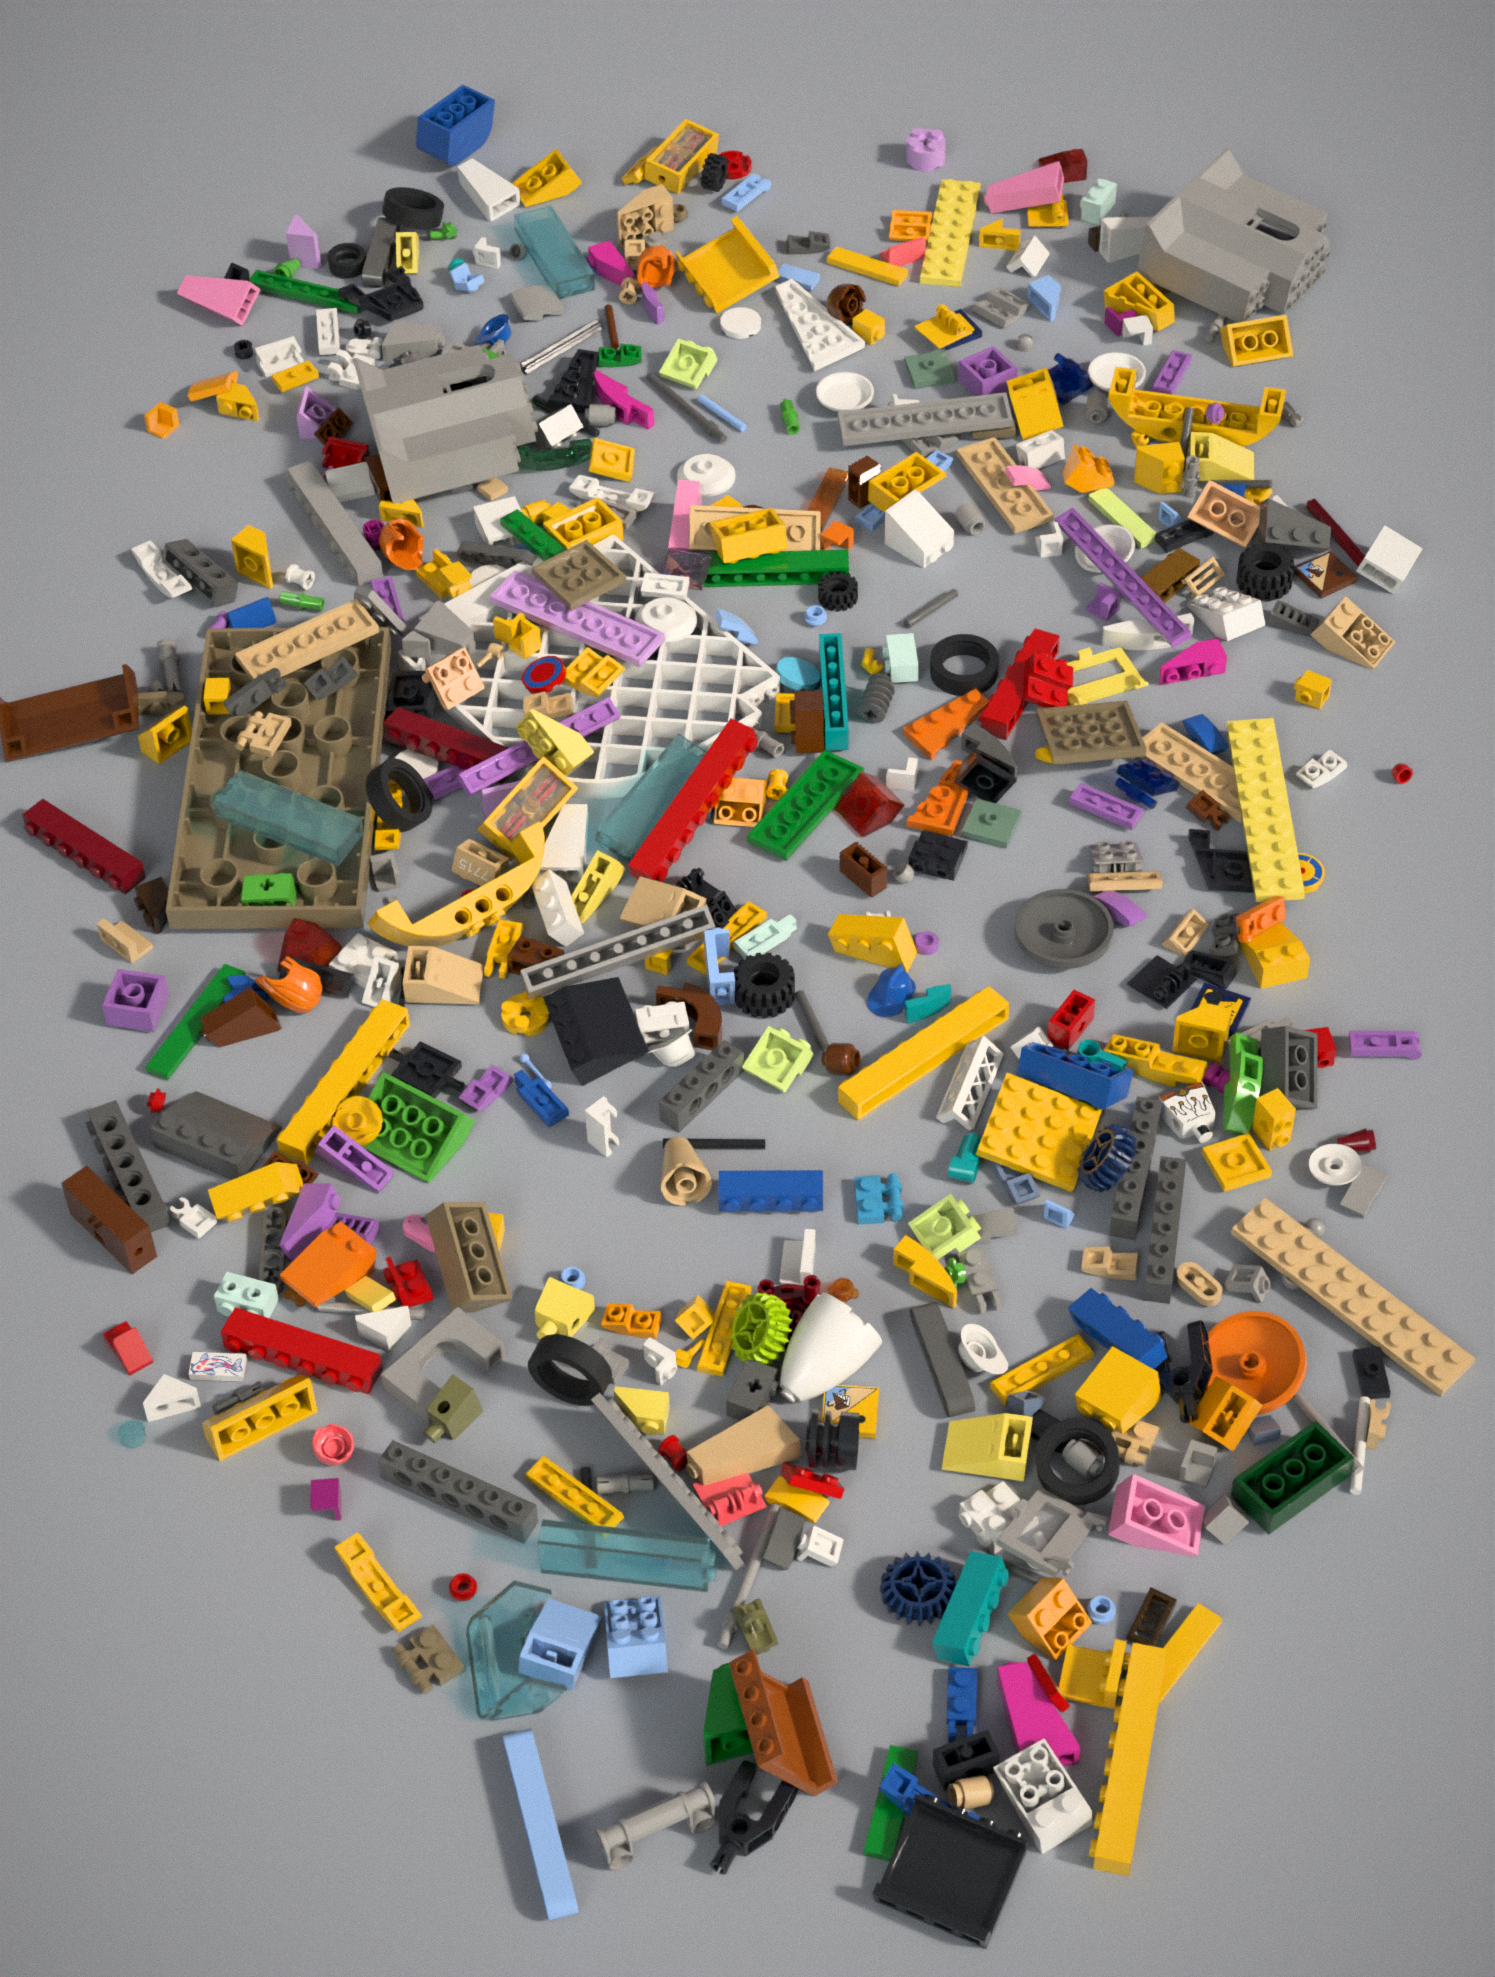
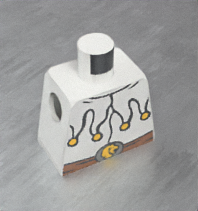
[1158,1081,1215,1143]

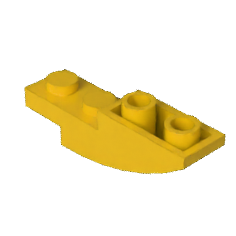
[1104,1034,1208,1088]

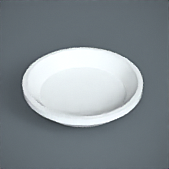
[1088,352,1146,392]
[816,372,874,412]
[677,454,735,497]
[1075,525,1135,573]
[635,597,697,643]

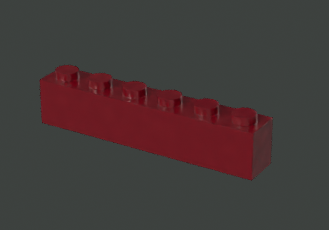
[383,707,509,784]
[22,798,146,895]

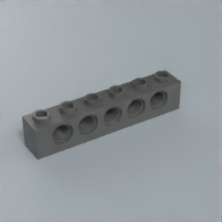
[1109,1096,1162,1240]
[86,1100,170,1232]
[1143,1156,1186,1304]
[378,1440,538,1544]

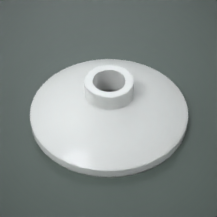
[1309,1144,1361,1185]

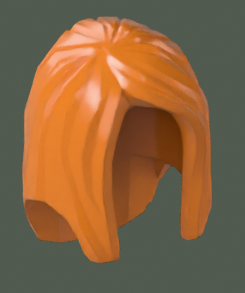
[637,245,676,289]
[379,519,424,570]
[255,956,322,1013]

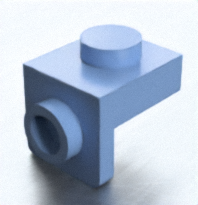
[449,263,485,293]

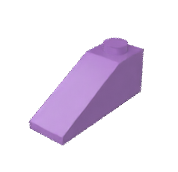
[314,1125,395,1193]
[279,1183,341,1261]

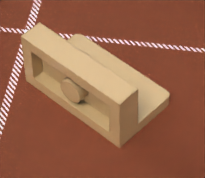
[96,918,153,963]

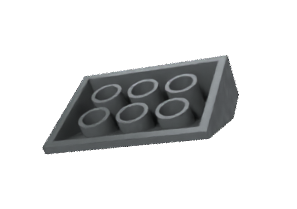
[150,1091,282,1180]

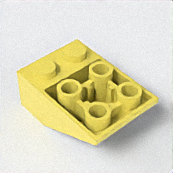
[1189,432,1254,481]
[515,709,594,777]
[942,1413,1032,1481]

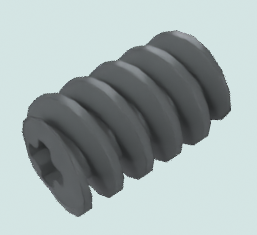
[856,673,895,723]

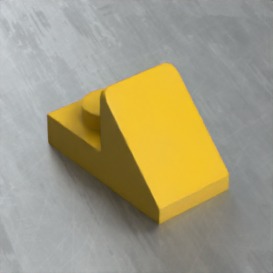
[979,219,1021,251]
[379,499,423,528]
[438,561,472,600]

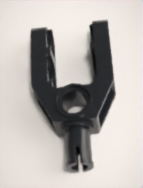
[1152,1320,1213,1423]
[710,1760,799,1875]

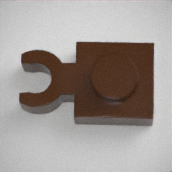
[1186,790,1230,831]

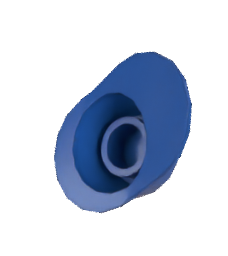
[474,314,512,345]
[867,965,916,1017]

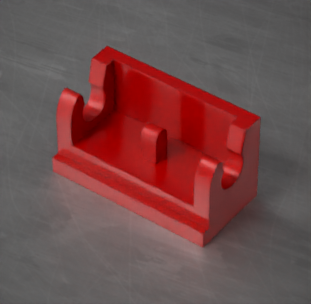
[321,436,370,469]

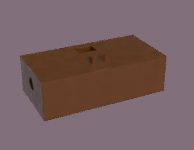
[61,1165,157,1274]

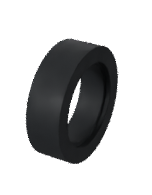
[382,187,444,229]
[930,634,999,696]
[366,758,432,832]
[528,1334,612,1406]
[1035,1418,1120,1505]

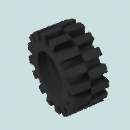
[700,153,729,192]
[818,571,858,612]

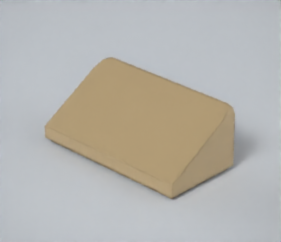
[1161,908,1210,957]

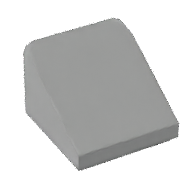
[402,630,432,658]

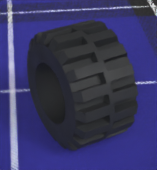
[1236,543,1295,601]
[734,952,795,1019]

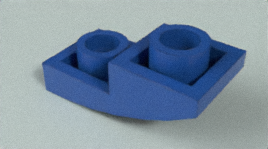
[1182,714,1229,755]

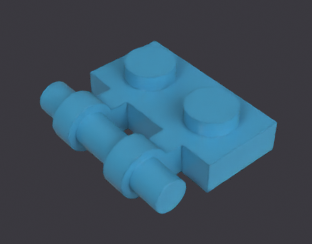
[854,1173,904,1225]

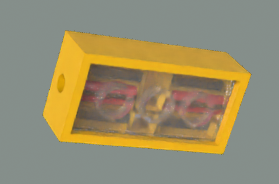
[644,119,719,194]
[477,756,578,861]

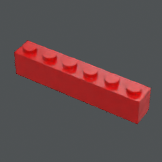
[979,628,1060,740]
[220,1307,383,1395]

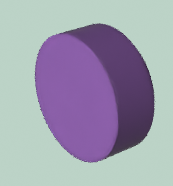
[914,931,938,955]

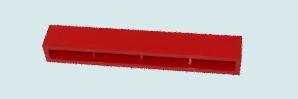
[628,718,758,882]

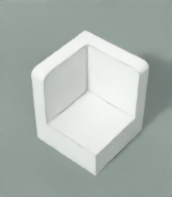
[1122,315,1153,345]
[1035,522,1063,558]
[886,758,918,792]
[1011,1025,1054,1059]

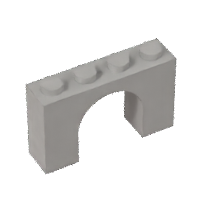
[381,1307,506,1425]

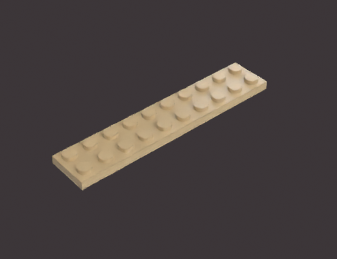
[1231,1197,1476,1397]

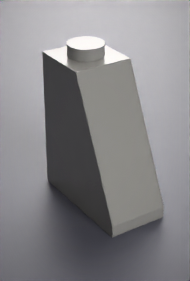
[382,319,445,362]
[414,600,476,655]

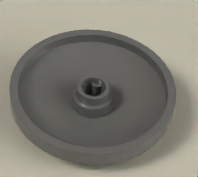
[1015,889,1113,969]

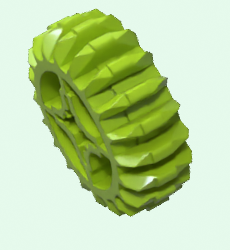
[729,1293,792,1365]

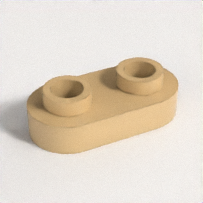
[1176,1262,1222,1306]

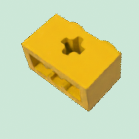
[1252,1088,1296,1151]

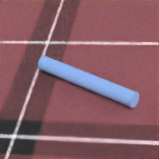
[698,395,747,432]

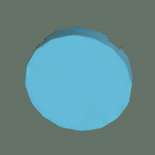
[775,657,820,691]

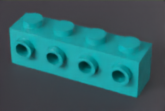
[932,1551,1009,1666]

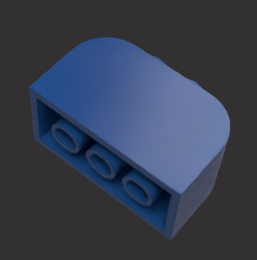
[416,85,495,166]

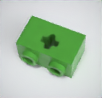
[241,873,297,906]

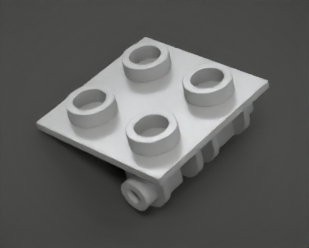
[1089,840,1143,873]

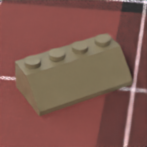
[426,1202,512,1312]

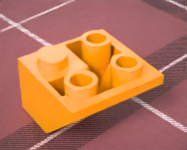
[1062,444,1115,493]

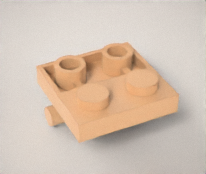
[422,647,485,710]

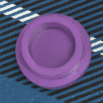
[1206,402,1224,424]

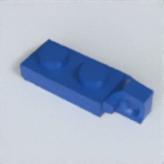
[514,1069,569,1128]

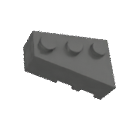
[1258,498,1331,553]

